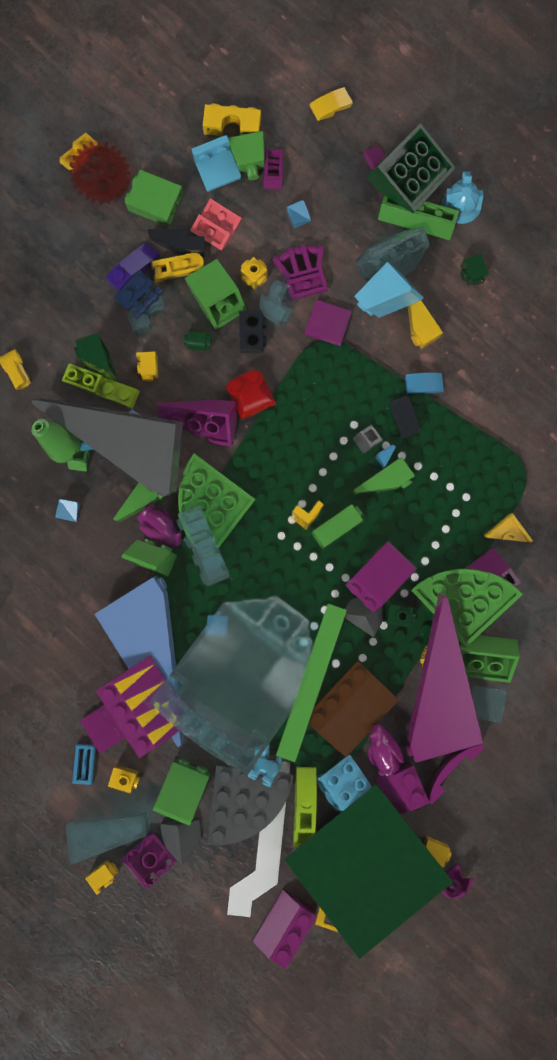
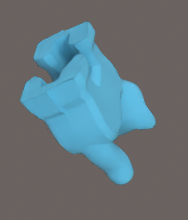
[248,744,283,787]

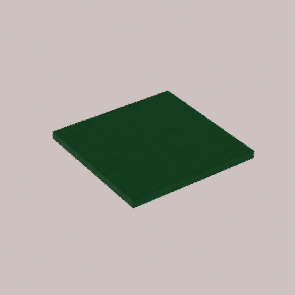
[284,784,453,959]

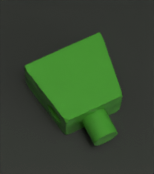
[228,131,264,180]

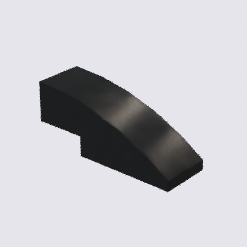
[148,229,206,257]

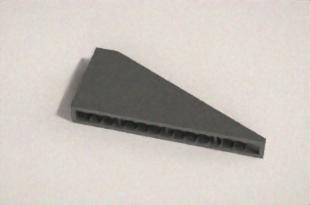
[31,398,183,496]

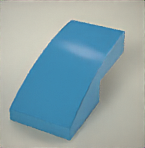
[405,373,444,395]

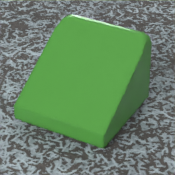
[67,450,90,471]

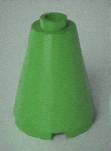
[31,419,81,463]

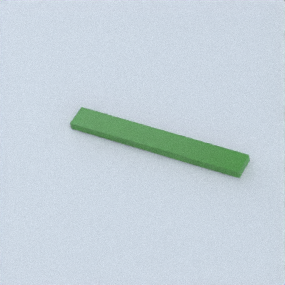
[276,604,347,762]

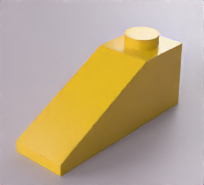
[408,301,443,350]

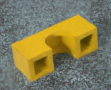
[203,103,261,136]

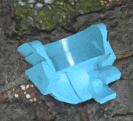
[441,171,483,224]

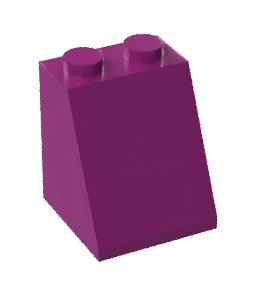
[346,541,417,612]

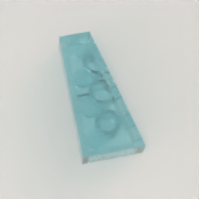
[176,505,231,587]
[66,811,150,865]

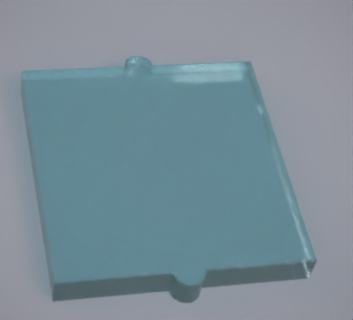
[471,685,507,723]

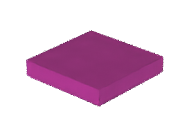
[304,300,352,346]

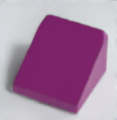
[363,146,385,170]

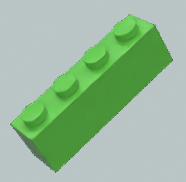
[378,195,459,240]

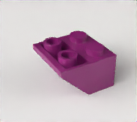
[465,548,521,586]

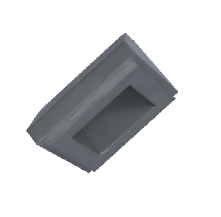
[353,425,383,453]

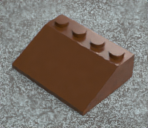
[308,660,399,757]

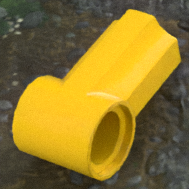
[0,349,31,390]

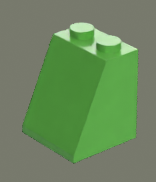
[185,259,247,330]
[153,758,211,826]

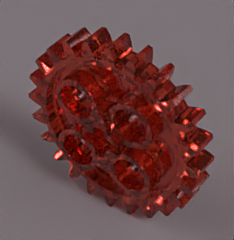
[69,141,131,205]

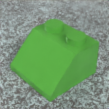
[122,539,177,577]

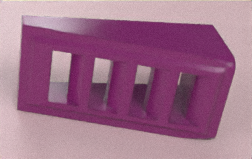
[264,149,283,189]

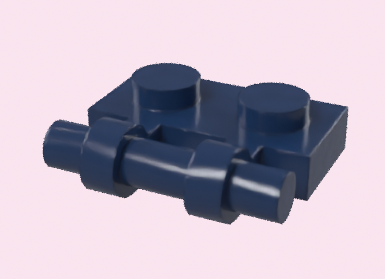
[113,270,163,320]

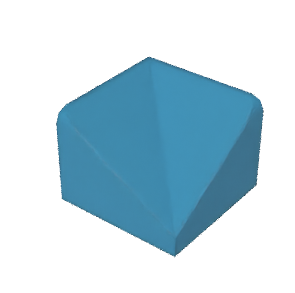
[287,200,311,229]
[55,499,81,522]

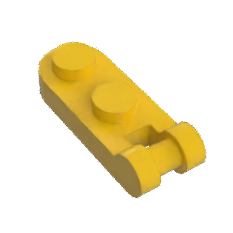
[151,253,204,282]

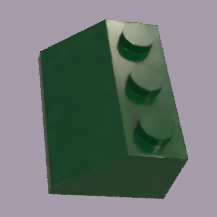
[74,333,119,383]

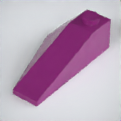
[157,400,237,446]

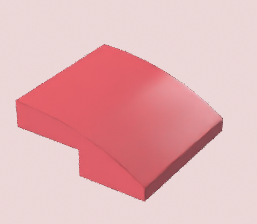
[190,198,243,251]

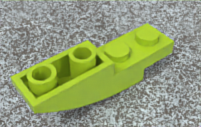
[62,364,140,409]
[293,767,317,848]

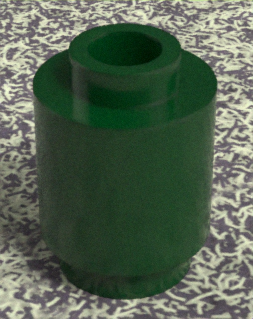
[184,331,212,351]

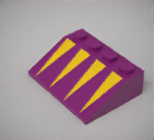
[96,655,193,758]

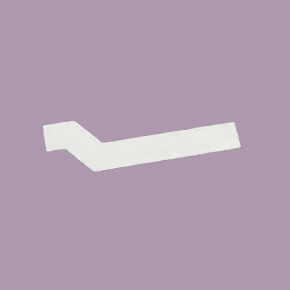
[227,760,290,917]

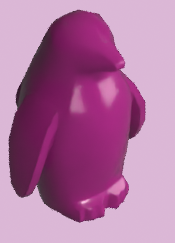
[137,503,182,547]
[368,724,404,776]

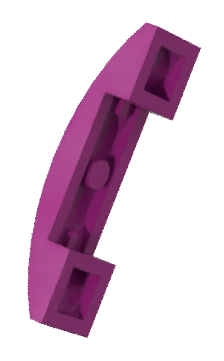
[427,744,485,804]

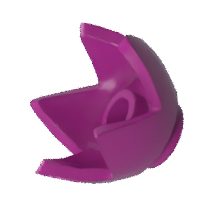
[442,863,473,899]

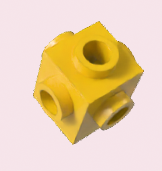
[240,257,268,290]

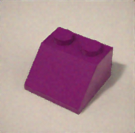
[376,763,429,813]

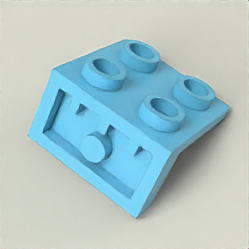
[191,135,241,192]
[316,755,372,811]

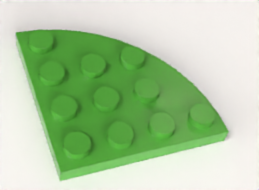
[178,454,255,561]
[411,568,524,647]

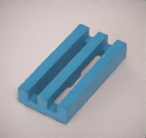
[72,743,96,785]

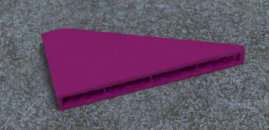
[406,592,483,763]

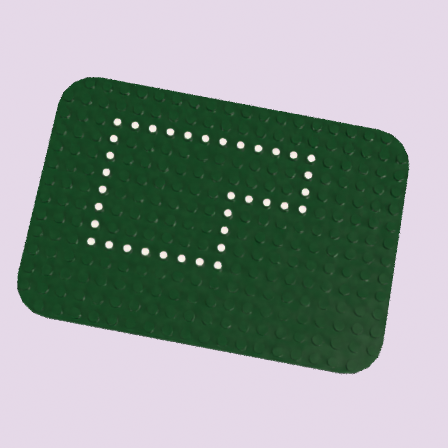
[151,340,526,775]

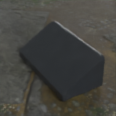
[389,396,421,439]

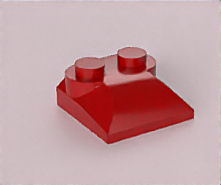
[226,370,276,420]

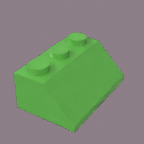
[458,635,520,683]

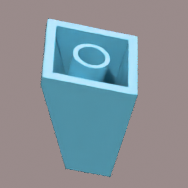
[354,262,424,318]

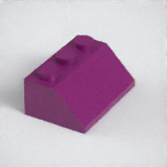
[253,889,317,969]

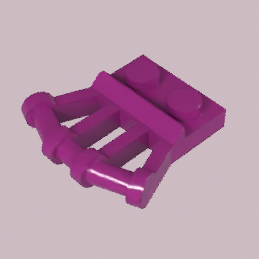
[271,244,328,301]

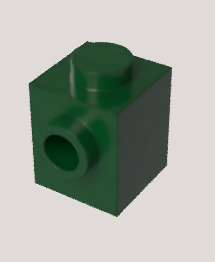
[460,253,489,286]
[385,604,416,627]

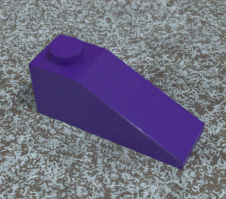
[105,242,160,292]

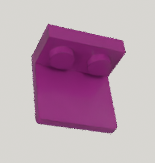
[80,705,126,753]

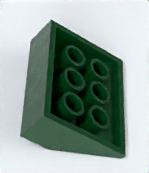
[366,123,456,213]

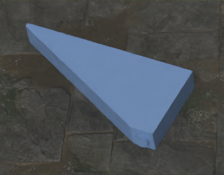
[95,576,185,747]

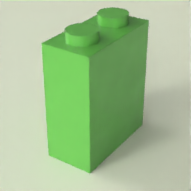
[125,170,184,227]
[312,504,363,549]

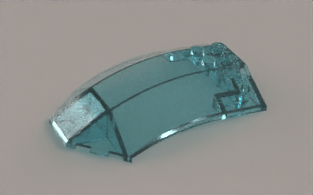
[149,597,313,775]

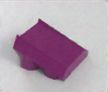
[121,832,177,889]

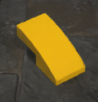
[309,87,353,121]
[60,132,99,174]

